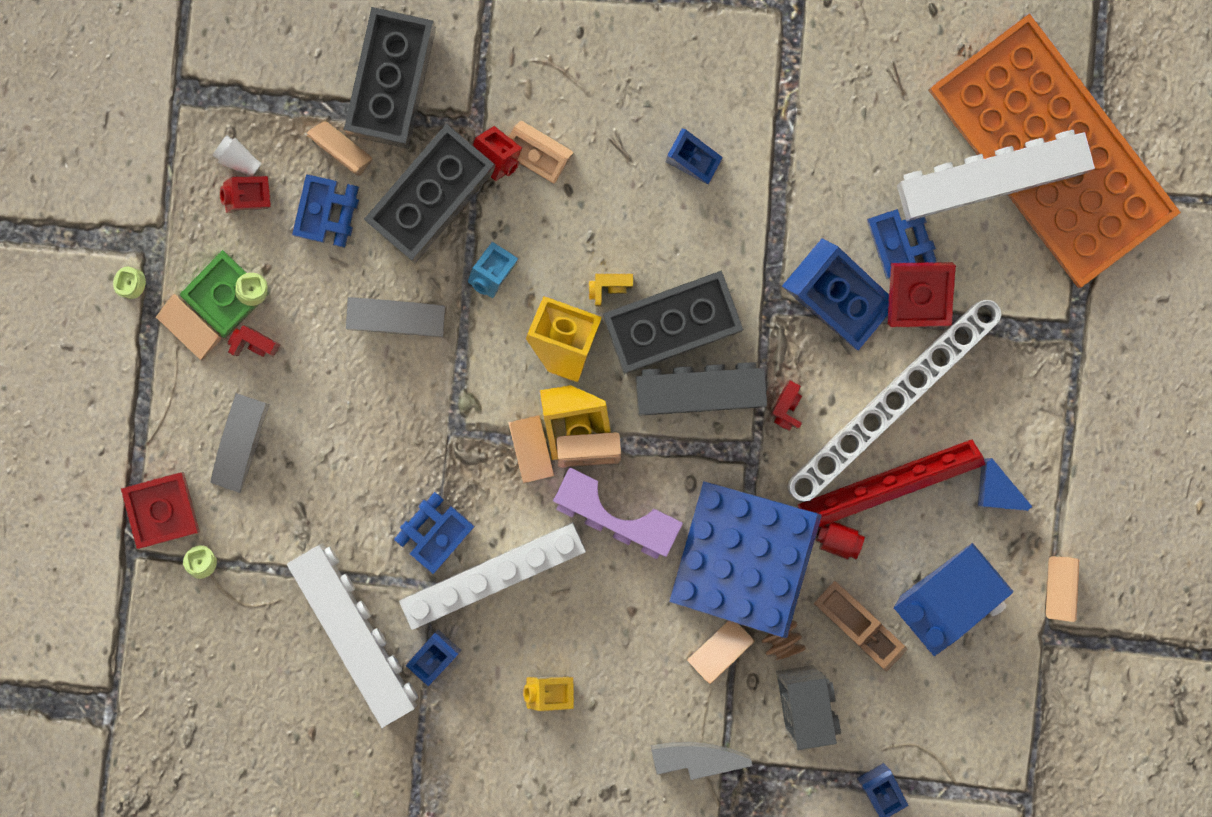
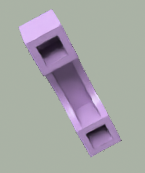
[553,467,683,559]

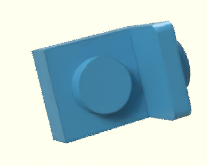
[468,242,518,298]

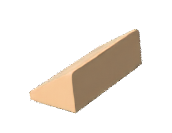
[307,121,372,176]
[509,121,573,184]
[156,294,223,360]
[508,415,554,483]
[557,432,621,468]
[1046,556,1080,622]
[687,620,755,684]

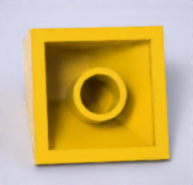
[526,296,602,382]
[540,385,611,460]

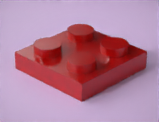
[887,262,956,327]
[121,472,200,549]

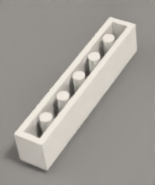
[897,130,1095,222]
[399,522,586,630]
[287,544,418,728]

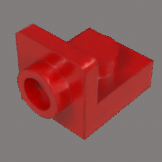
[472,126,522,181]
[220,176,271,213]
[228,325,281,357]
[770,380,802,431]

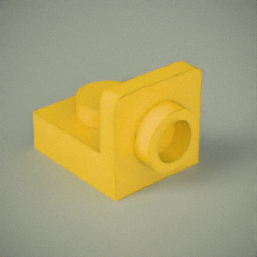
[589,274,633,307]
[523,676,574,711]

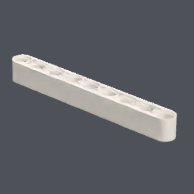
[787,300,1001,501]

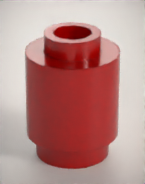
[816,521,865,560]

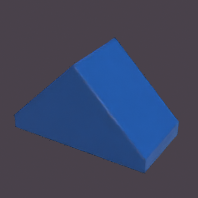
[666,128,723,184]
[978,458,1032,511]
[405,629,461,686]
[857,763,909,817]

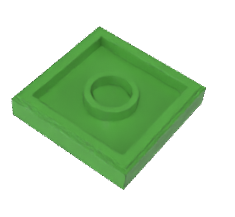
[179,250,269,339]

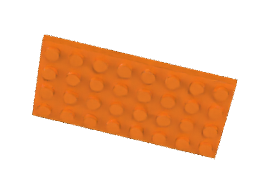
[928,13,1181,289]

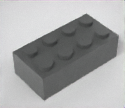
[344,7,436,149]
[364,123,495,264]
[603,270,744,375]
[636,362,767,416]
[776,665,841,750]

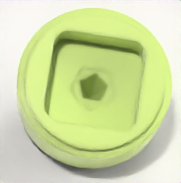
[113,266,146,299]
[235,273,268,306]
[183,545,217,579]

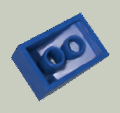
[782,238,889,350]
[894,542,1013,656]

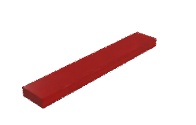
[797,439,985,527]

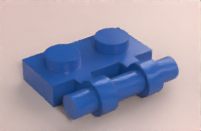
[292,174,359,248]
[867,209,937,279]
[394,492,475,574]

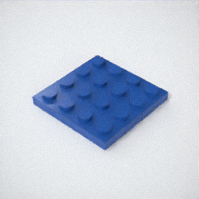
[669,481,822,638]

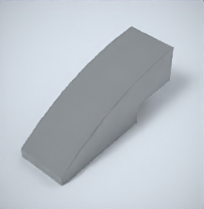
[346,297,445,337]
[210,393,270,493]
[651,742,752,780]

